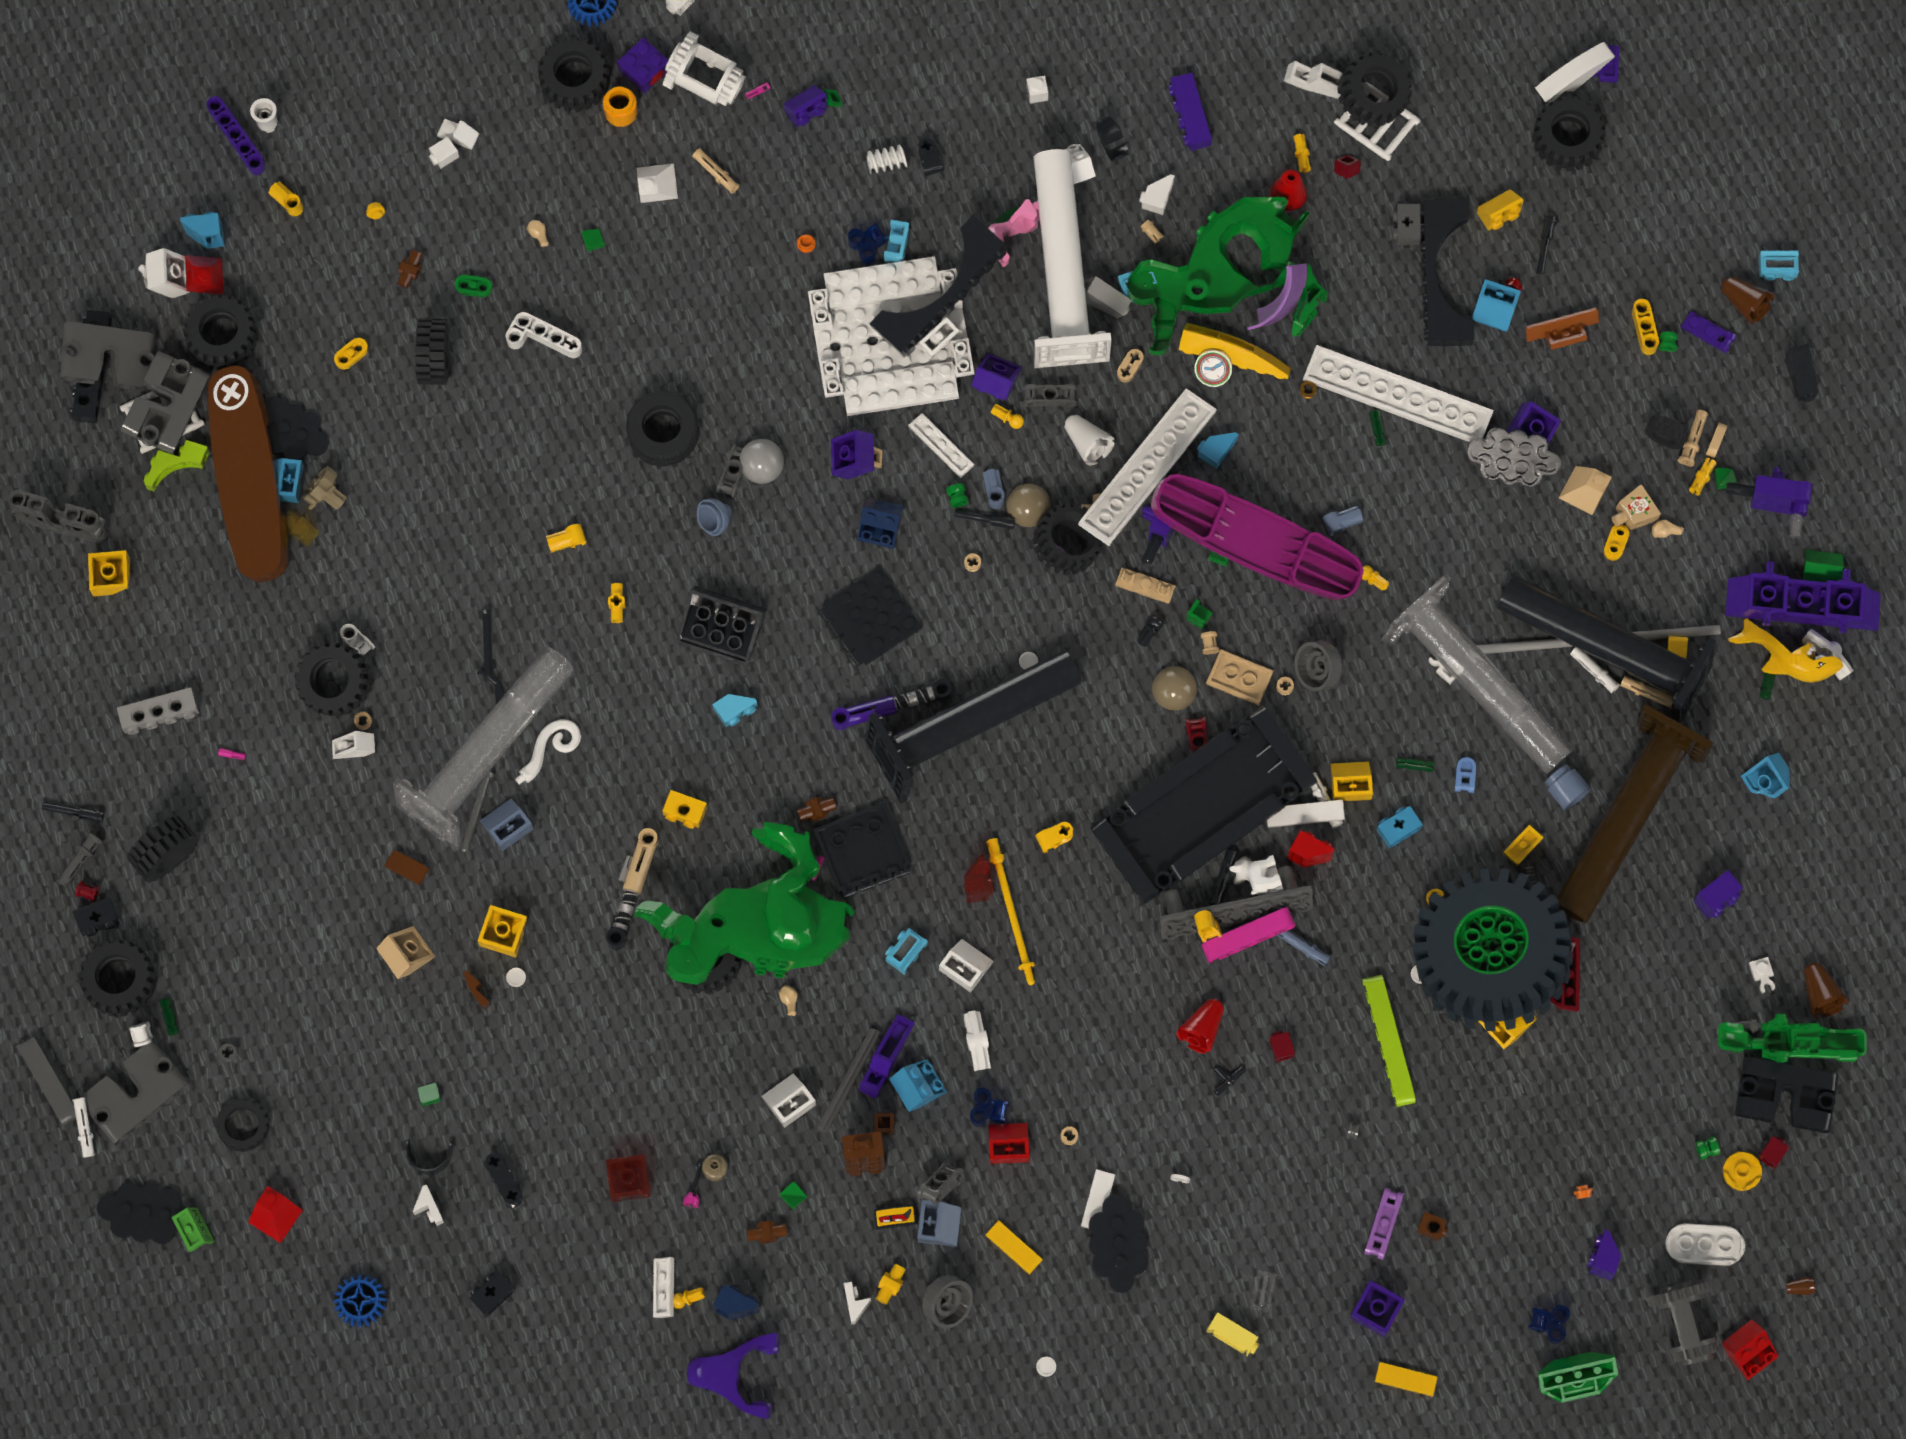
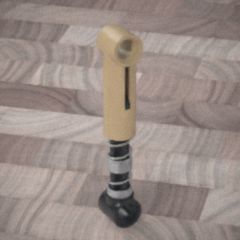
[606,828,658,950]

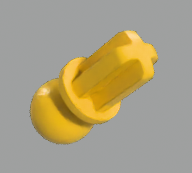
[991,404,1024,429]
[1362,565,1389,590]
[674,1287,705,1309]

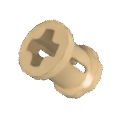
[1200,631,1220,655]

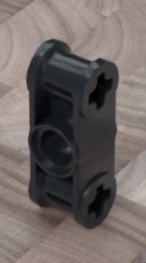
[485,1153,523,1207]

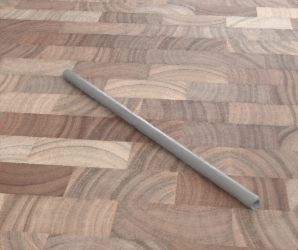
[1472,625,1721,655]

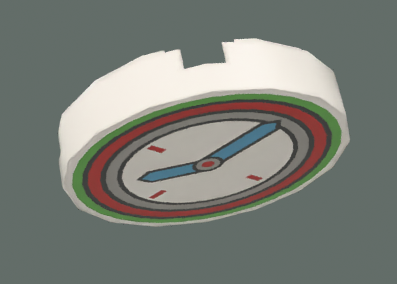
[1195,349,1232,387]

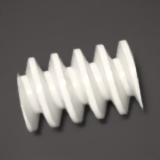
[867,145,907,175]

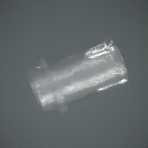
[1789,514,1804,539]

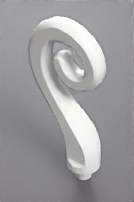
[515,719,581,785]

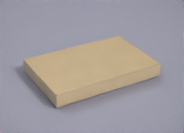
[1206,649,1274,706]

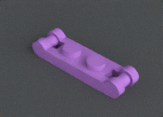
[1364,1187,1404,1260]

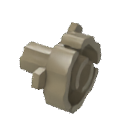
[302,466,347,510]

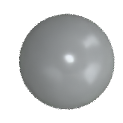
[739,439,784,484]

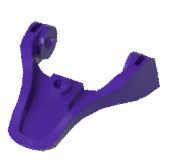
[687,1333,780,1419]

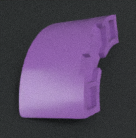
[1247,263,1307,330]

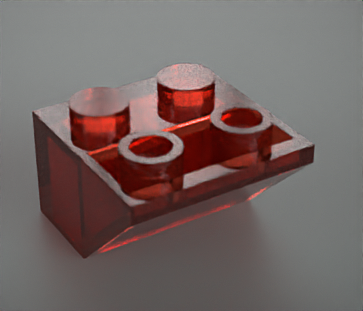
[964,854,993,903]

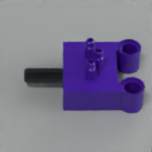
[1726,467,1813,517]
[1142,504,1174,564]

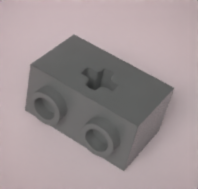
[1393,204,1421,245]

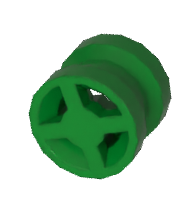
[1659,332,1678,352]

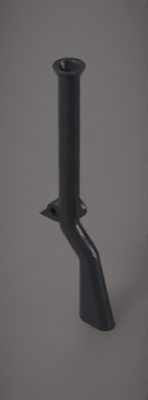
[477,610,511,712]

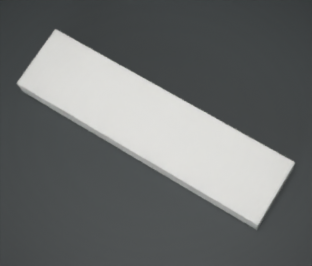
[908,413,974,478]
[1267,800,1345,828]

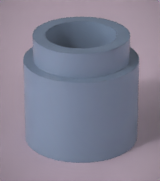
[1545,764,1591,811]

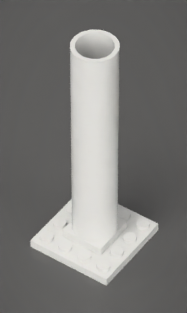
[1034,149,1111,368]

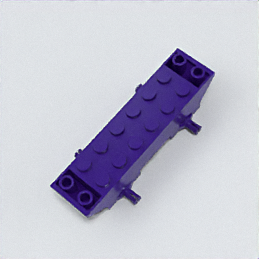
[1725,561,1881,633]

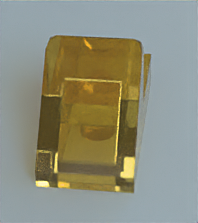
[285,510,320,547]

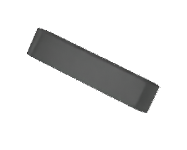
[17,1036,76,1126]

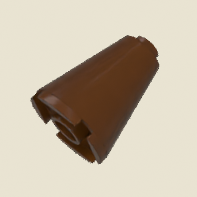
[1721,277,1775,325]
[1803,962,1849,1019]

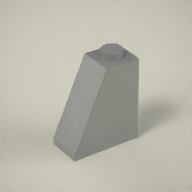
[1084,276,1132,318]

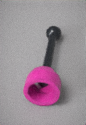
[683,1161,703,1208]

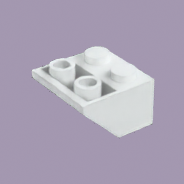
[1064,144,1096,184]
[939,939,993,993]
[762,1074,816,1128]

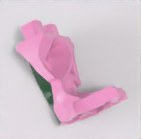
[987,199,1040,267]

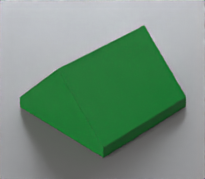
[1802,549,1844,582]

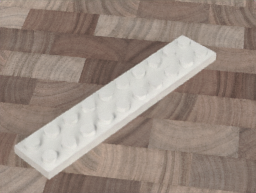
[1303,345,1494,442]
[1078,389,1217,546]

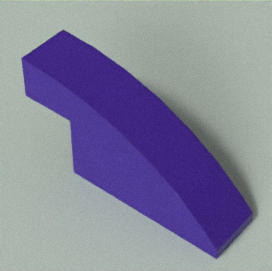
[859,1014,915,1099]

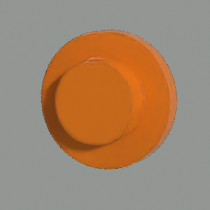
[797,234,816,253]
[1573,1184,1593,1199]

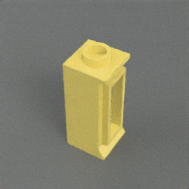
[1207,1312,1259,1357]

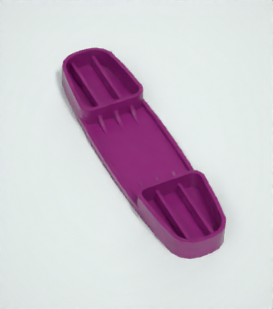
[1151,474,1363,600]

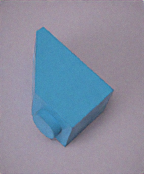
[1197,432,1239,469]

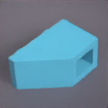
[712,694,758,727]

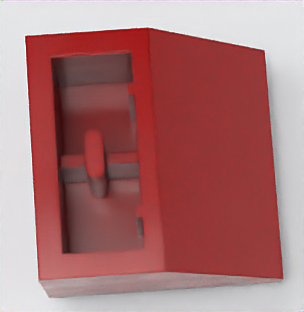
[1287,830,1335,868]
[988,1123,1029,1164]
[1721,1319,1779,1380]

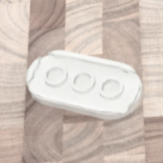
[1665,1224,1745,1266]

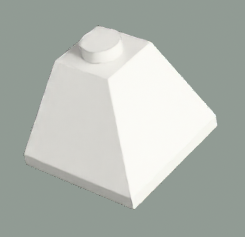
[637,163,678,203]

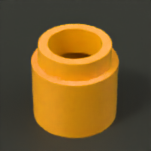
[603,87,638,127]

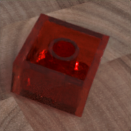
[606,1154,651,1202]

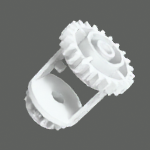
[663,31,746,106]

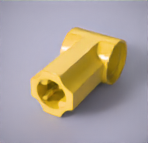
[268,181,303,216]
[546,524,586,553]

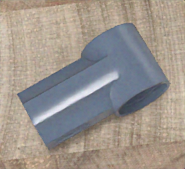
[982,469,1005,509]
[1322,506,1363,536]

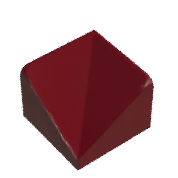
[1334,155,1361,179]

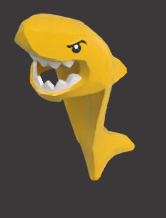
[1728,618,1843,683]

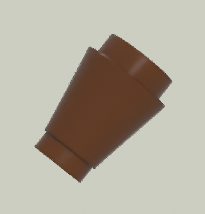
[1786,1276,1815,1296]

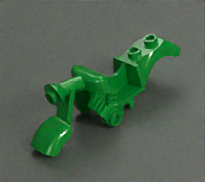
[1718,1014,1867,1063]

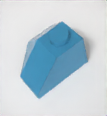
[1741,753,1790,798]

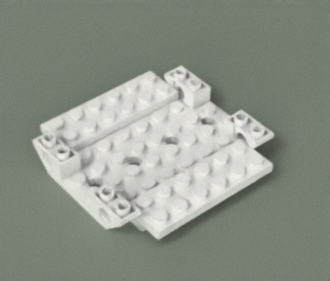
[808,256,974,416]

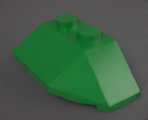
[1537,1352,1618,1403]

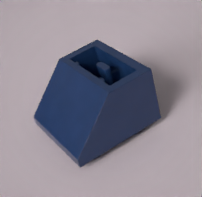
[857,497,904,549]
[712,1285,760,1321]

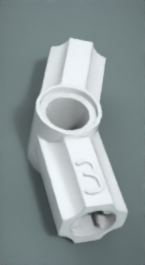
[1802,629,1854,680]
[964,1010,991,1071]

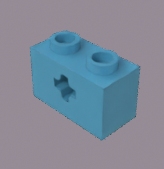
[1377,806,1423,849]

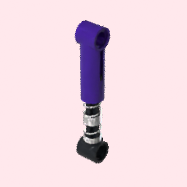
[831,679,952,730]

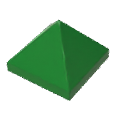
[823,89,843,107]

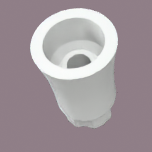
[250,98,277,133]

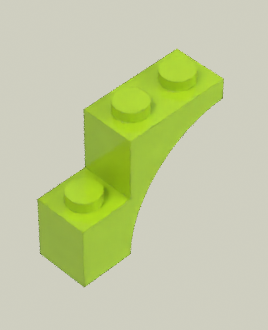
[144,440,210,492]

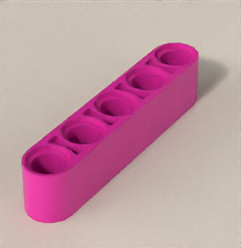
[1201,907,1296,963]

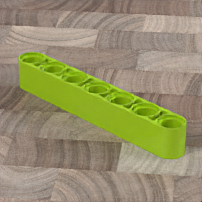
[1362,975,1416,1107]

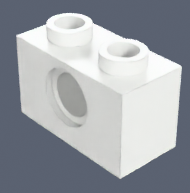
[918,317,959,359]

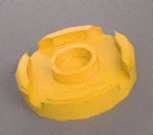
[1723,1152,1762,1191]

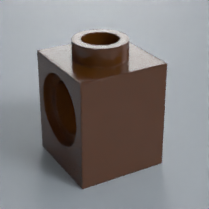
[1417,1212,1448,1241]

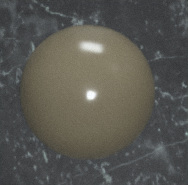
[1006,483,1051,527]
[1152,666,1197,710]

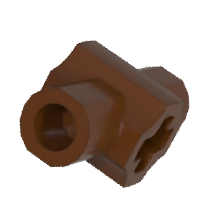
[397,250,423,289]
[796,797,837,822]
[747,1221,788,1244]

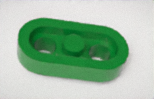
[455,275,492,297]

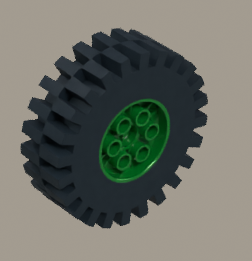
[1413,869,1573,1031]

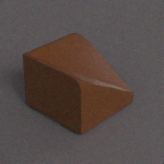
[874,1113,894,1135]

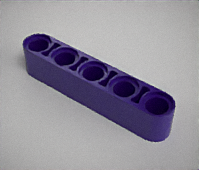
[207,96,265,175]

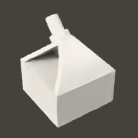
[138,248,190,298]

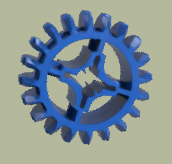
[567,0,617,27]
[333,1274,387,1328]

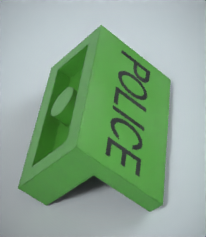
[171,1208,214,1252]

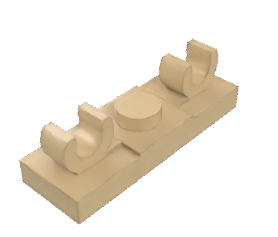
[1115,568,1176,604]

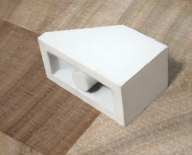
[1139,175,1175,215]
[332,731,375,759]

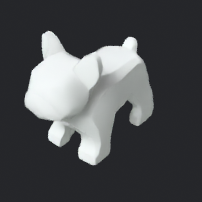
[1230,855,1283,896]

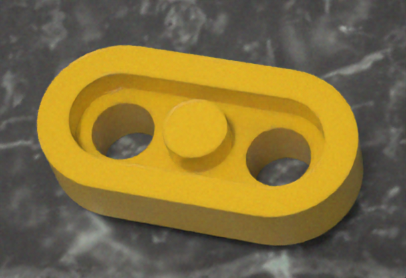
[334,338,368,370]
[1604,524,1630,561]

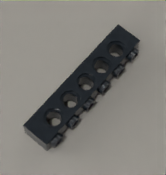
[69,310,112,424]

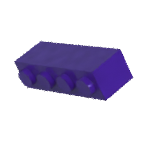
[1168,73,1212,151]

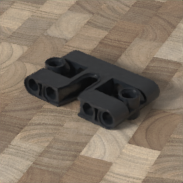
[1735,1057,1839,1133]

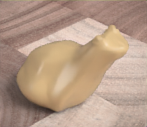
[527,220,548,247]
[1652,520,1684,538]
[779,985,798,1016]

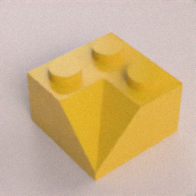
[88,550,130,596]
[478,905,527,958]

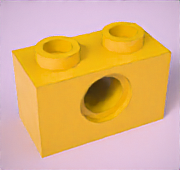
[662,790,707,829]

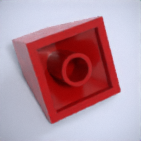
[185,255,223,294]
[248,1186,303,1243]

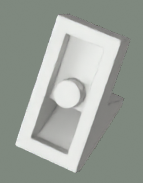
[437,119,479,150]
[413,1185,444,1226]
[844,1282,871,1325]

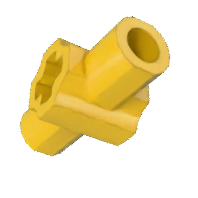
[608,583,626,623]
[876,1264,905,1305]

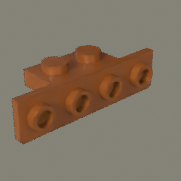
[1525,308,1599,350]

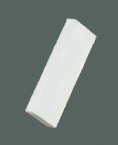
[1081,1169,1115,1229]
[653,1257,674,1318]

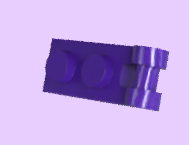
[1681,311,1736,353]

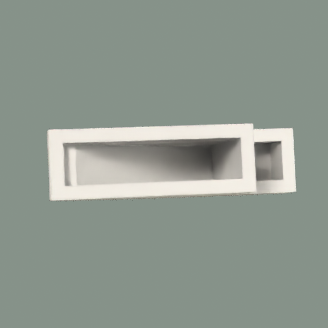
[1535,42,1615,103]
[1284,61,1369,99]

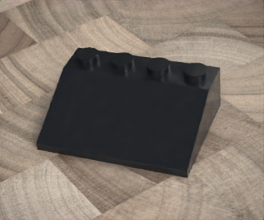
[675,586,767,666]

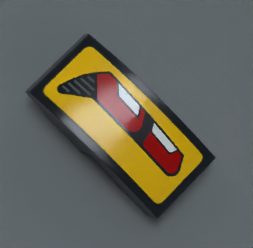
[874,1204,918,1230]

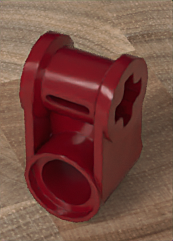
[1185,716,1207,752]

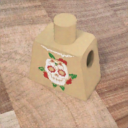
[1612,484,1661,530]

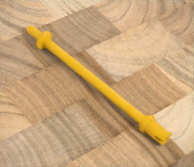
[986,838,1035,985]

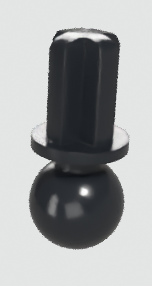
[1137,615,1164,647]

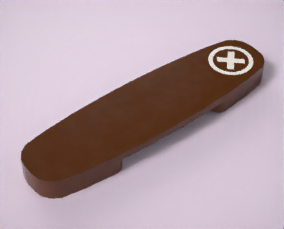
[208,366,288,583]

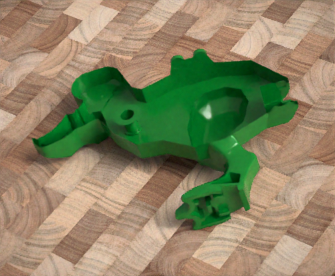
[1127,197,1328,355]
[634,822,854,985]

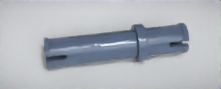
[1276,930,1332,967]

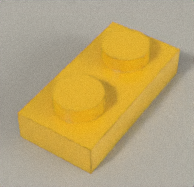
[1503,825,1544,866]

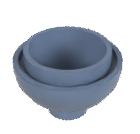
[697,498,732,536]

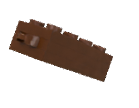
[842,1131,885,1177]

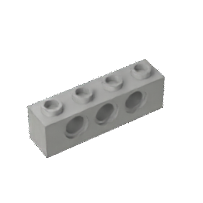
[117,687,199,735]

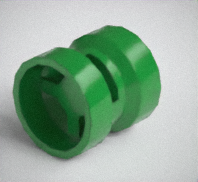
[946,483,969,508]
[1695,1136,1720,1160]

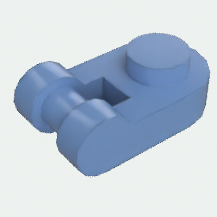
[1454,757,1476,793]

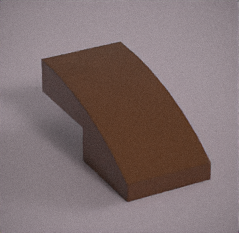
[384,850,429,885]
[464,970,490,1010]

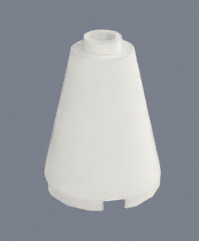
[1064,415,1115,466]

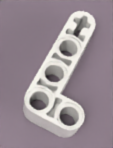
[506,312,582,358]

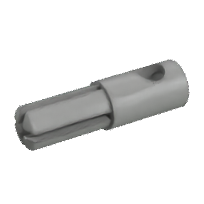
[618,856,633,882]

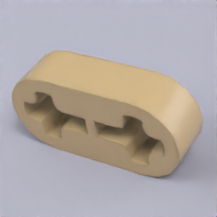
[1117,349,1144,382]
[1706,423,1727,458]

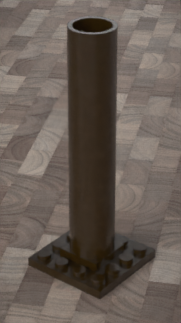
[1557,704,1714,924]

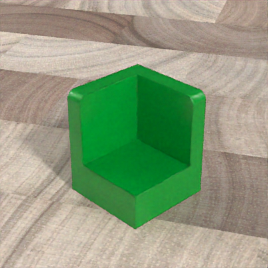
[1186,599,1213,630]

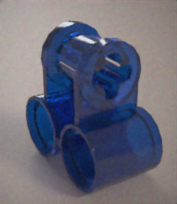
[848,223,889,264]
[970,1088,1010,1127]
[1528,1305,1570,1345]

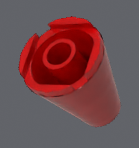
[1270,169,1307,211]
[1177,998,1224,1054]

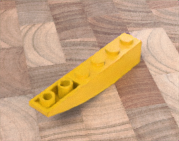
[1179,322,1291,379]

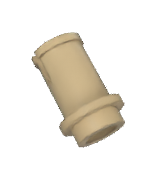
[1141,220,1164,244]

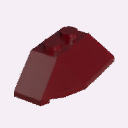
[1550,937,1580,1012]

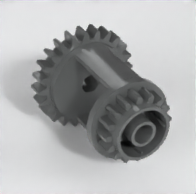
[1646,1281,1717,1366]

